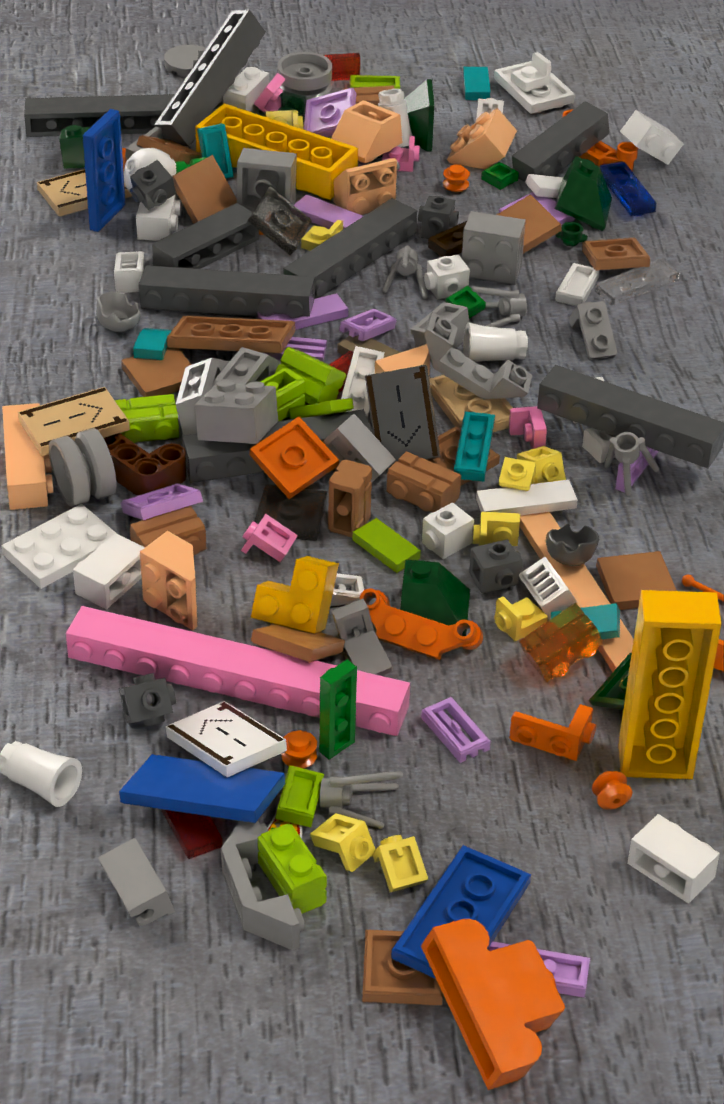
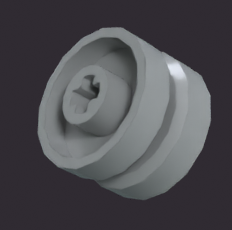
[277,52,332,111]
[49,428,117,508]

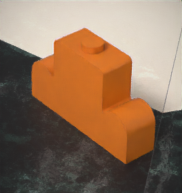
[421,919,565,1090]

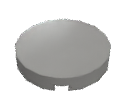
[164,45,206,77]

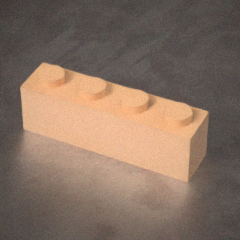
[2,403,54,510]

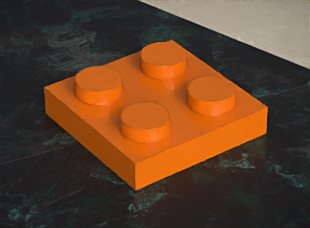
[249,417,339,499]

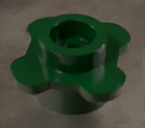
[555,222,588,246]

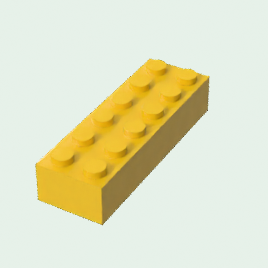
[195,103,358,200]
[618,590,721,779]

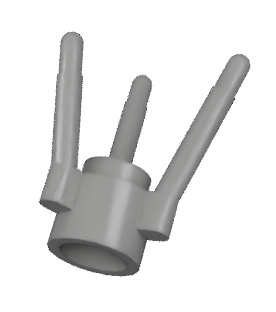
[382,246,428,299]
[472,286,527,328]
[604,432,659,496]
[320,771,403,829]

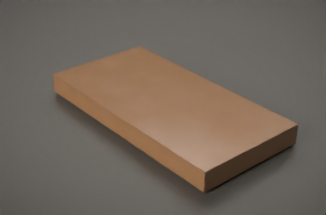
[167,316,295,353]

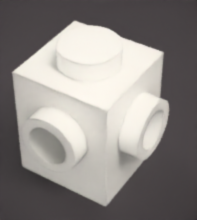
[424,254,470,300]
[422,502,474,559]

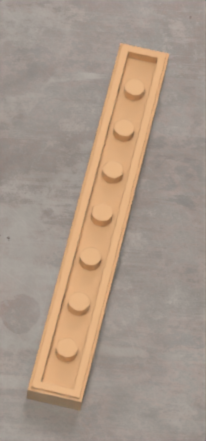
[519,512,634,672]

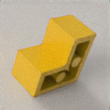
[251,556,339,634]

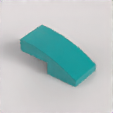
[133,328,172,360]

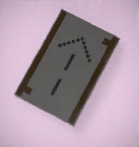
[365,365,441,467]

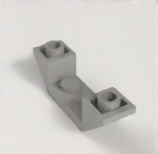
[424,312,532,400]
[212,347,281,388]
[176,358,230,435]
[221,821,305,950]

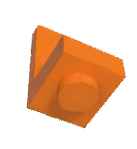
[509,704,596,761]

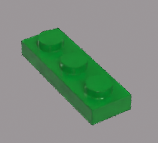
[319,660,357,760]

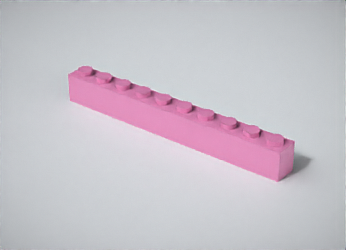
[66,606,410,736]

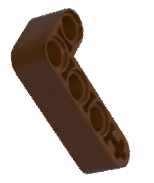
[104,433,187,496]

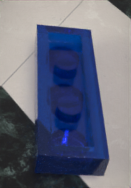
[600,161,657,216]

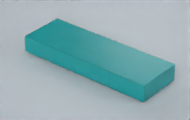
[454,411,495,482]

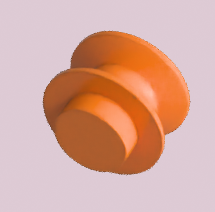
[443,164,470,192]
[281,730,317,769]
[592,771,633,810]

